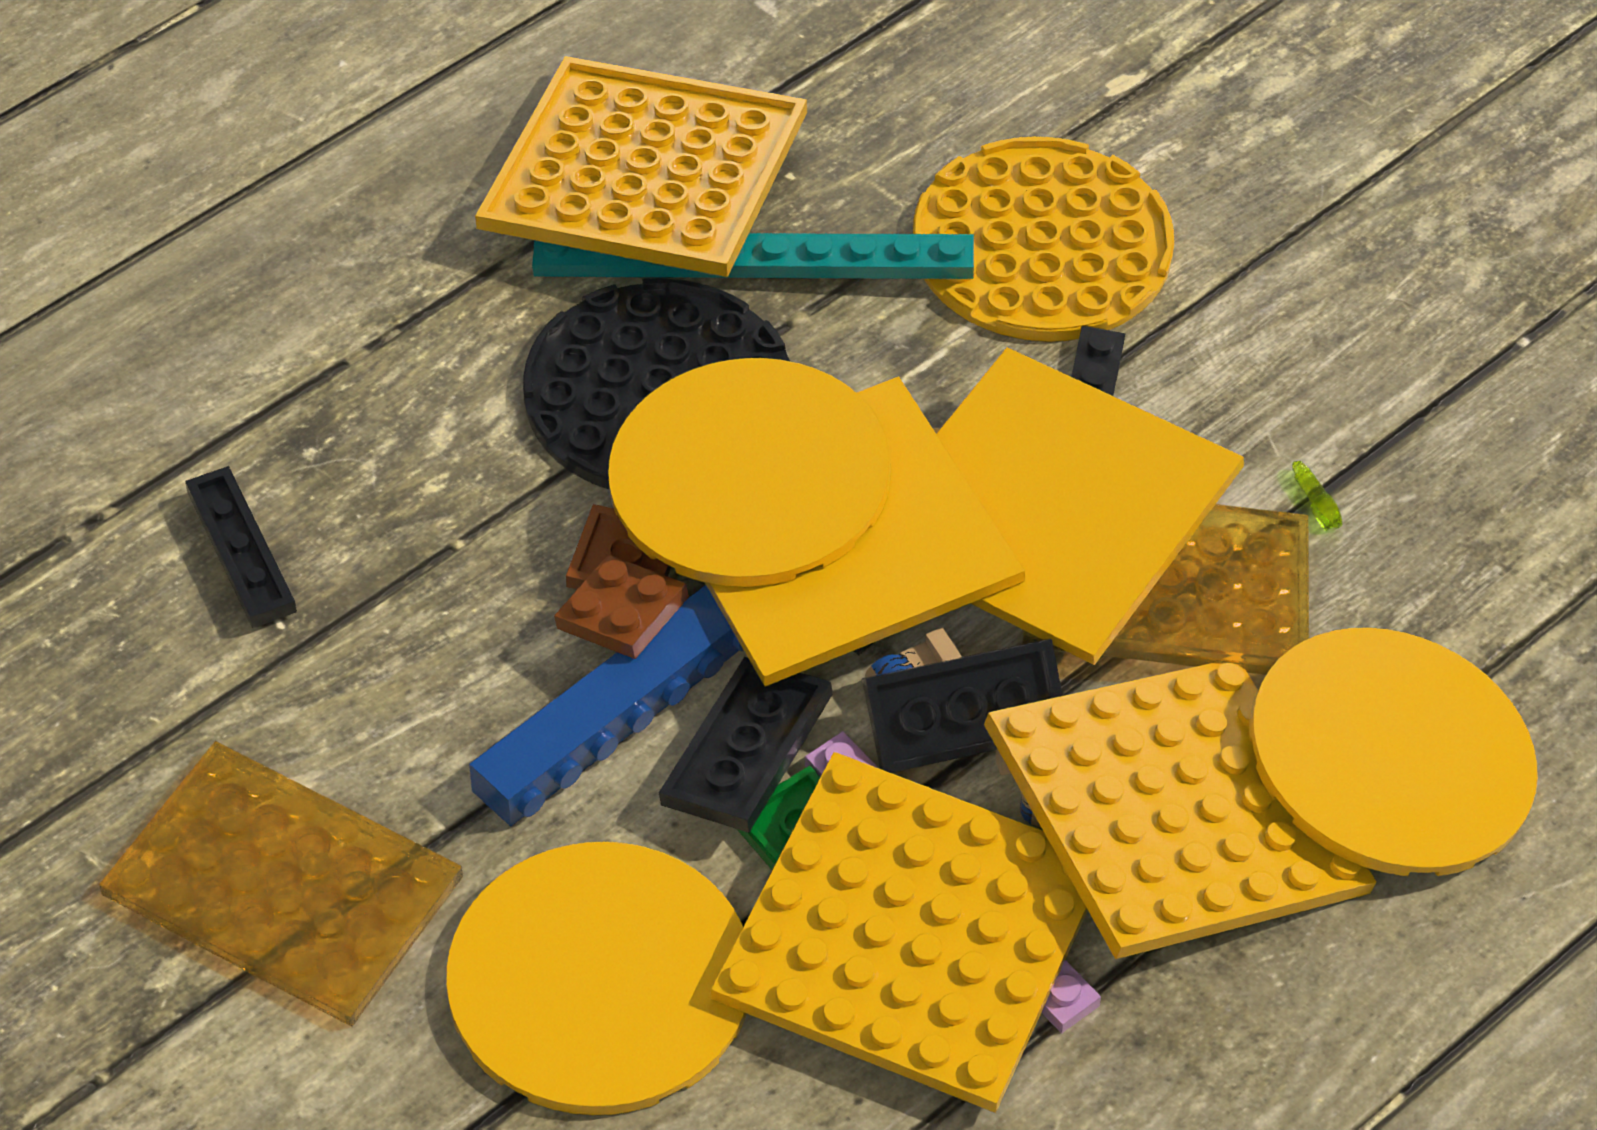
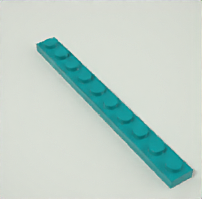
[532,233,974,279]

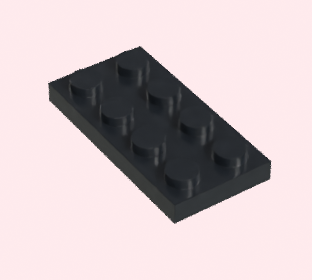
[862,639,1063,773]
[659,656,833,833]

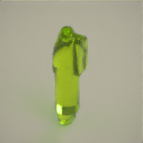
[1292,461,1343,531]

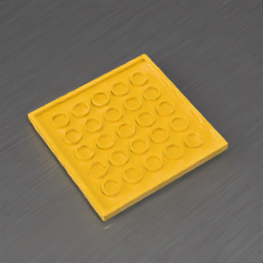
[475,56,807,277]
[984,657,1376,959]
[711,752,1088,1113]

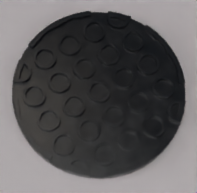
[523,278,790,490]

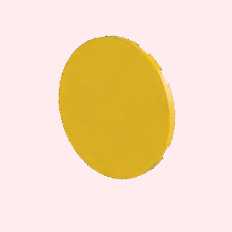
[912,136,1174,342]
[608,358,891,587]
[1249,628,1538,876]
[446,842,747,1115]

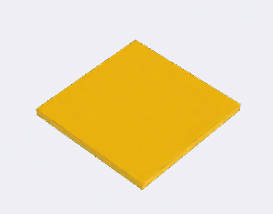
[937,347,1244,665]
[705,376,1025,686]

